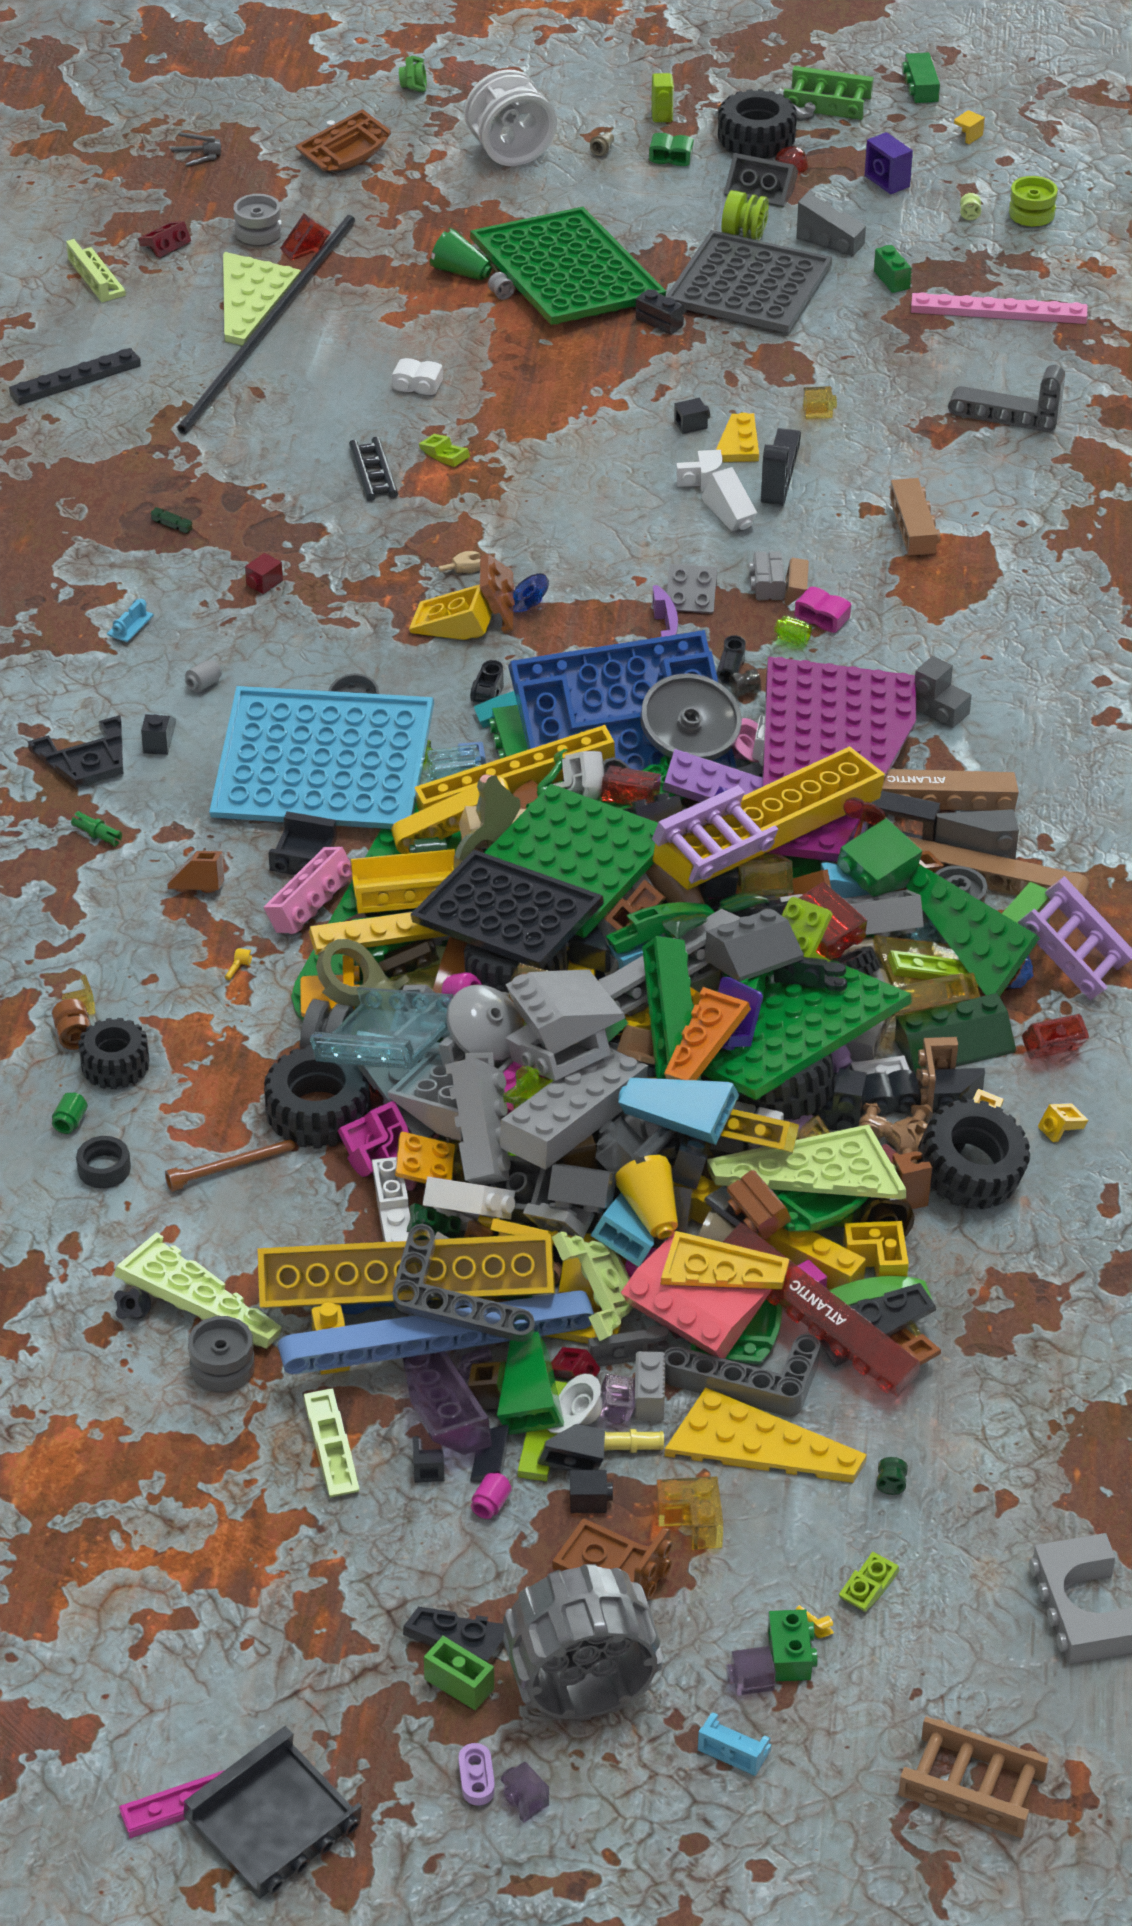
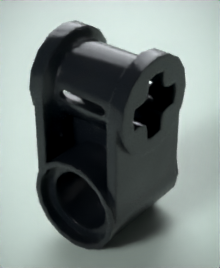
[470,660,504,702]

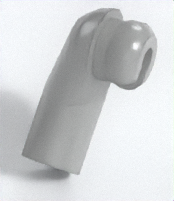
[794,102,816,119]

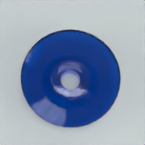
[513,573,549,612]

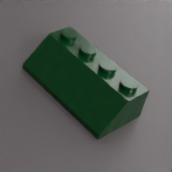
[894,993,1016,1075]

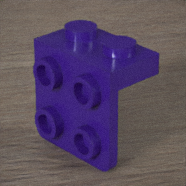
[718,977,763,1050]

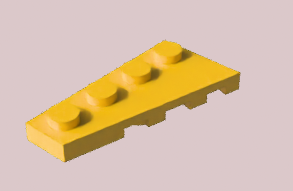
[660,1231,789,1289]

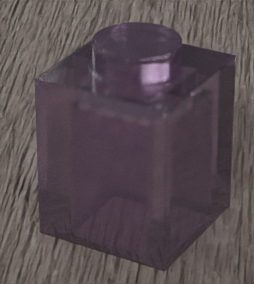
[726,1646,776,1696]

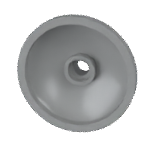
[446,985,524,1063]

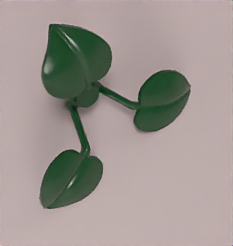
[662,893,769,939]

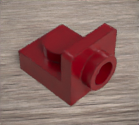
[551,1347,601,1379]

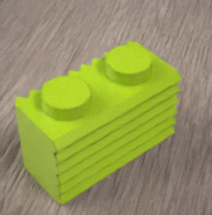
[651,73,674,122]

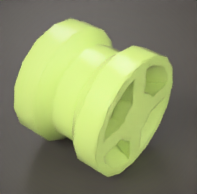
[960,193,982,220]

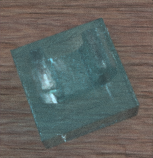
[907,919,941,952]

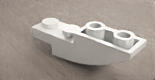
[372,1157,410,1242]

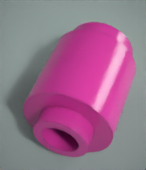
[471,1473,512,1519]

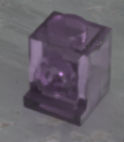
[600,1374,635,1424]
[500,1761,549,1823]

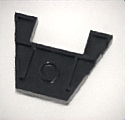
[27,715,124,787]

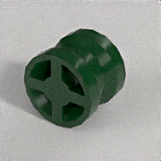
[876,1457,908,1495]

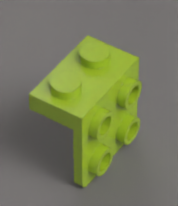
[782,897,832,962]

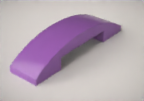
[652,585,678,637]

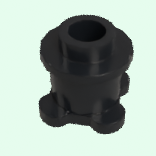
[114,1288,151,1319]

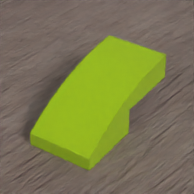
[419,434,470,467]

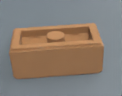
[784,557,809,606]

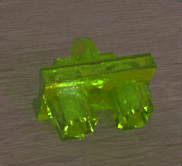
[503,1066,554,1110]

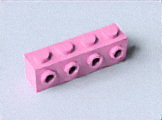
[263,847,352,934]

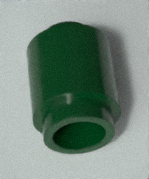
[409,837,447,853]

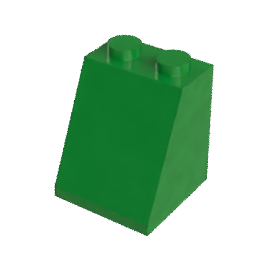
[837,818,922,897]

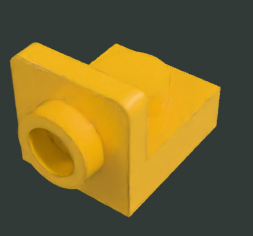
[1038,1104,1088,1142]

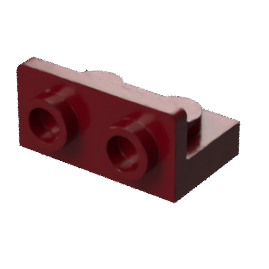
[138,221,191,257]

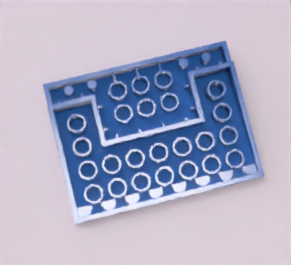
[508,630,737,785]

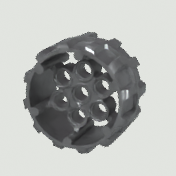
[503,1564,664,1721]

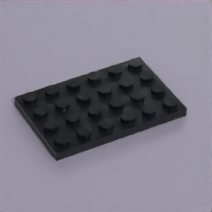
[410,850,604,970]

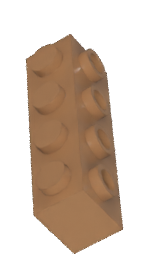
[889,478,940,555]

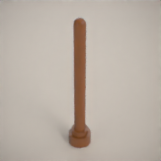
[165,1140,295,1192]

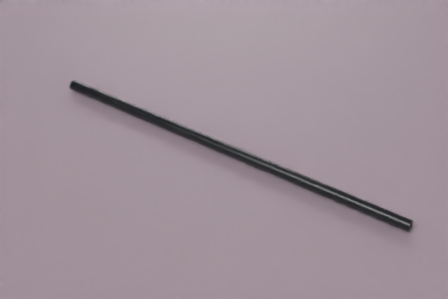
[177,215,355,434]

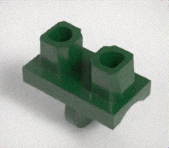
[406,1203,461,1240]

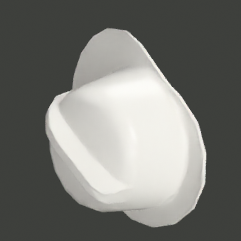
[547,1374,603,1434]

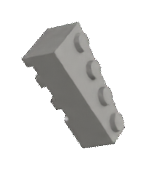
[445,1058,511,1186]

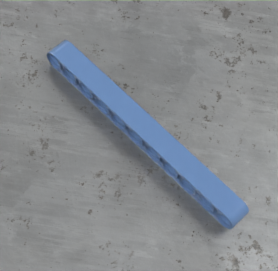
[277,1291,594,1375]

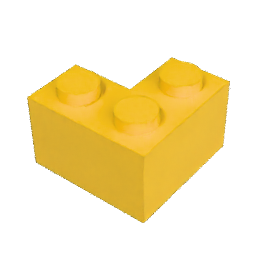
[843,1221,909,1277]

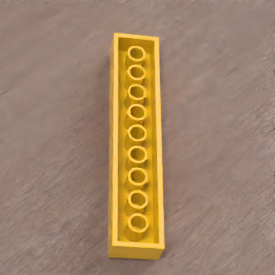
[653,746,885,890]
[257,1234,555,1309]

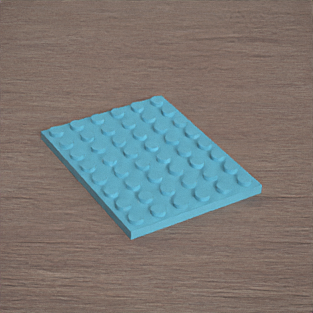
[209,686,434,829]

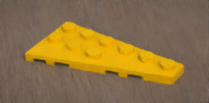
[664,1387,867,1483]

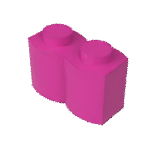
[794,587,852,633]

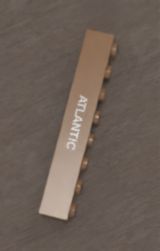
[869,769,1019,811]

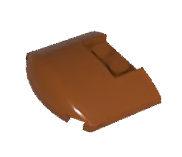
[295,109,391,171]

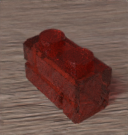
[601,765,661,806]
[1022,1014,1089,1059]

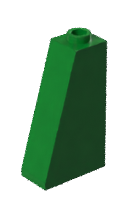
[497,1332,564,1435]

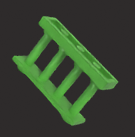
[783,66,874,120]

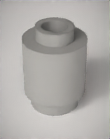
[185,660,222,693]

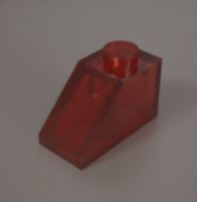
[280,213,331,260]

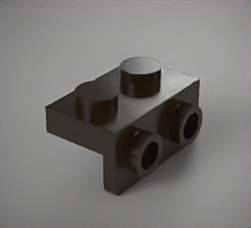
[379,938,440,981]

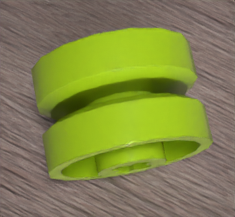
[1009,176,1058,227]

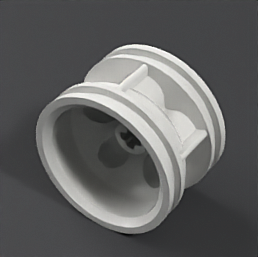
[464,70,557,166]

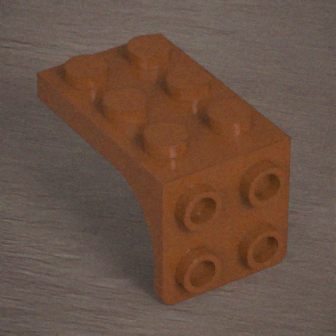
[552,1518,673,1600]

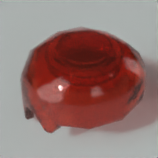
[775,146,809,174]

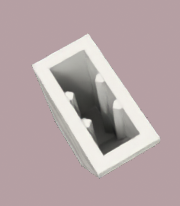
[701,467,757,531]

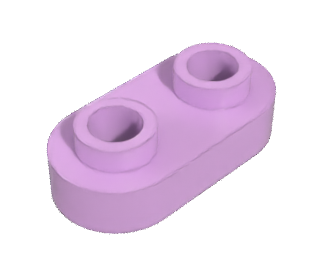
[459,1743,495,1805]

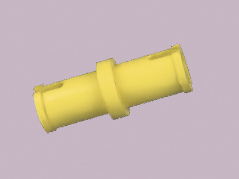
[604,1429,664,1453]

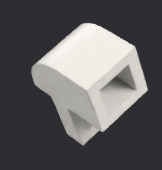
[676,450,722,492]

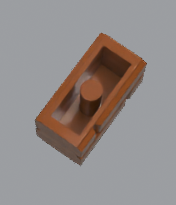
[727,1170,791,1239]

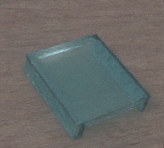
[310,987,453,1070]

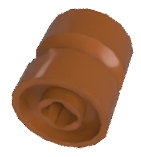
[51,998,91,1050]

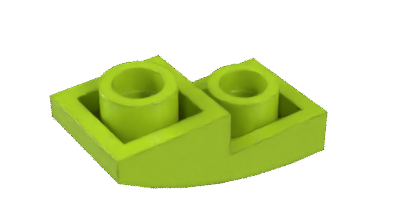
[839,1551,900,1612]

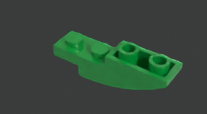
[606,902,715,954]

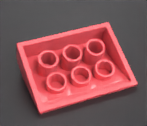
[621,1232,771,1359]

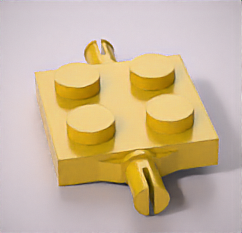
[478,1215,574,1246]

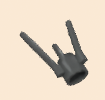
[171,132,221,167]

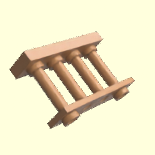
[898,1716,1049,1839]

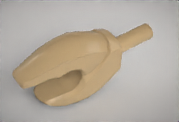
[438,551,480,573]

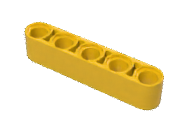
[391,777,510,854]

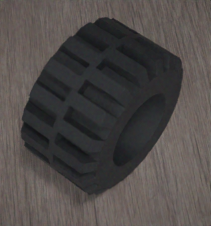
[78,1018,150,1089]

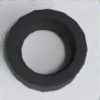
[76,1136,131,1189]

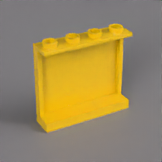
[351,849,455,914]

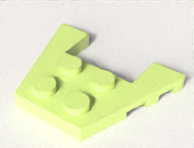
[552,1232,633,1341]

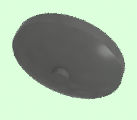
[640,674,742,761]

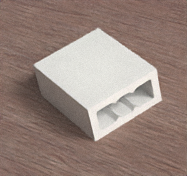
[423,1177,515,1219]

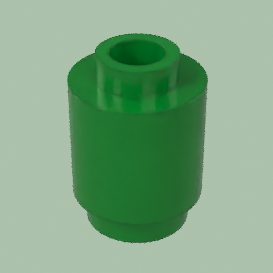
[52,1092,88,1134]

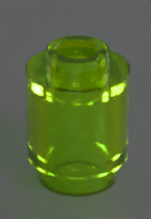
[774,615,812,645]

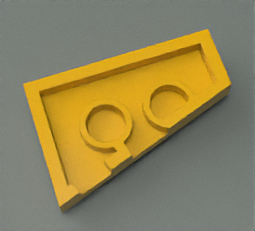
[716,413,759,462]

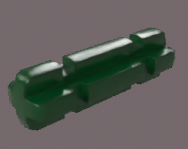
[150,507,193,534]

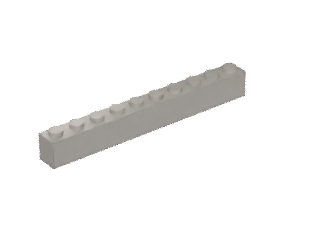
[505,909,740,1068]

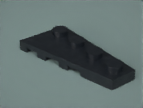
[805,1283,936,1367]

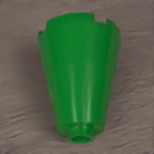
[430,228,492,281]

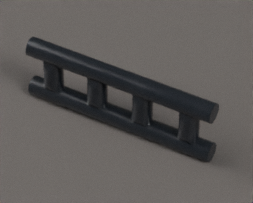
[349,437,398,501]

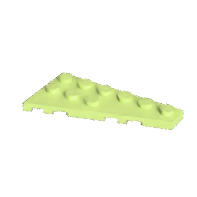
[114,1232,282,1349]

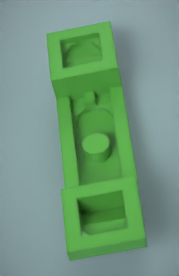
[812,1276,932,1316]

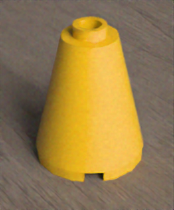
[615,1155,678,1239]

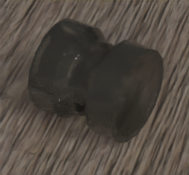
[729,669,761,698]

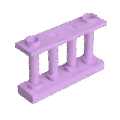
[652,785,778,883]
[1017,876,1132,1000]

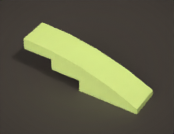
[304,1388,360,1498]

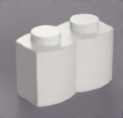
[392,358,443,395]

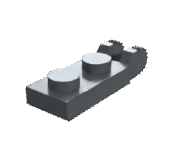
[588,1325,669,1367]

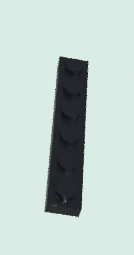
[9,348,141,405]

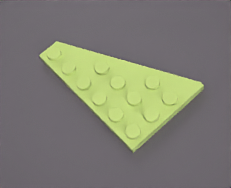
[223,252,301,346]
[707,1124,906,1199]

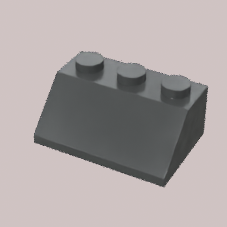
[724,153,798,207]
[705,909,804,982]

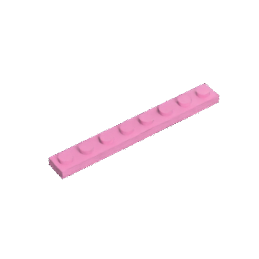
[911,293,1087,324]

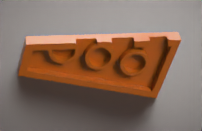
[664,987,751,1080]

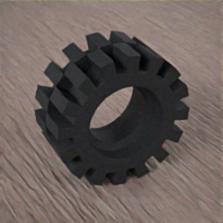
[834,946,881,975]

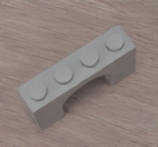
[1029,1533,1132,1664]

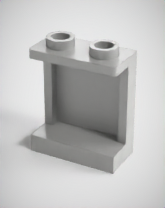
[520,1029,611,1081]

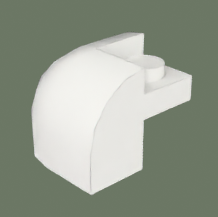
[553,751,605,800]

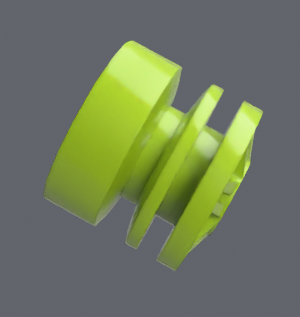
[721,190,769,241]

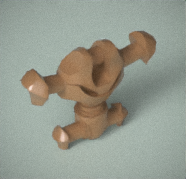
[859,1103,933,1164]

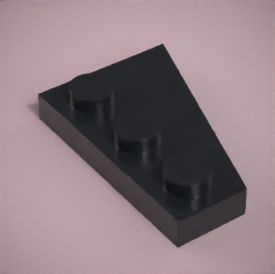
[403,1606,505,1664]

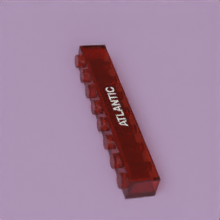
[723,1222,921,1397]

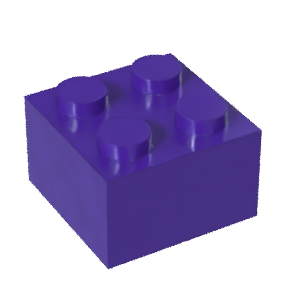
[864,132,913,195]

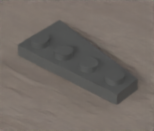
[355,1042,437,1138]

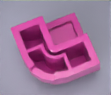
[337,1101,409,1177]

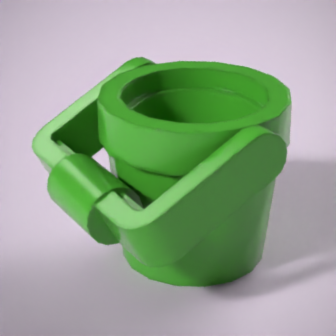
[399,55,427,92]

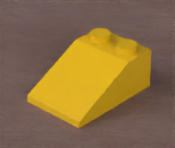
[409,584,493,640]

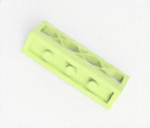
[66,239,126,302]

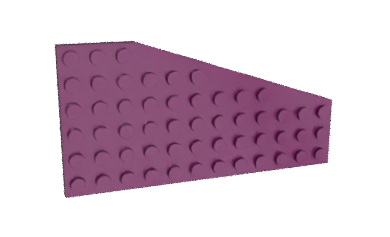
[762,656,916,862]

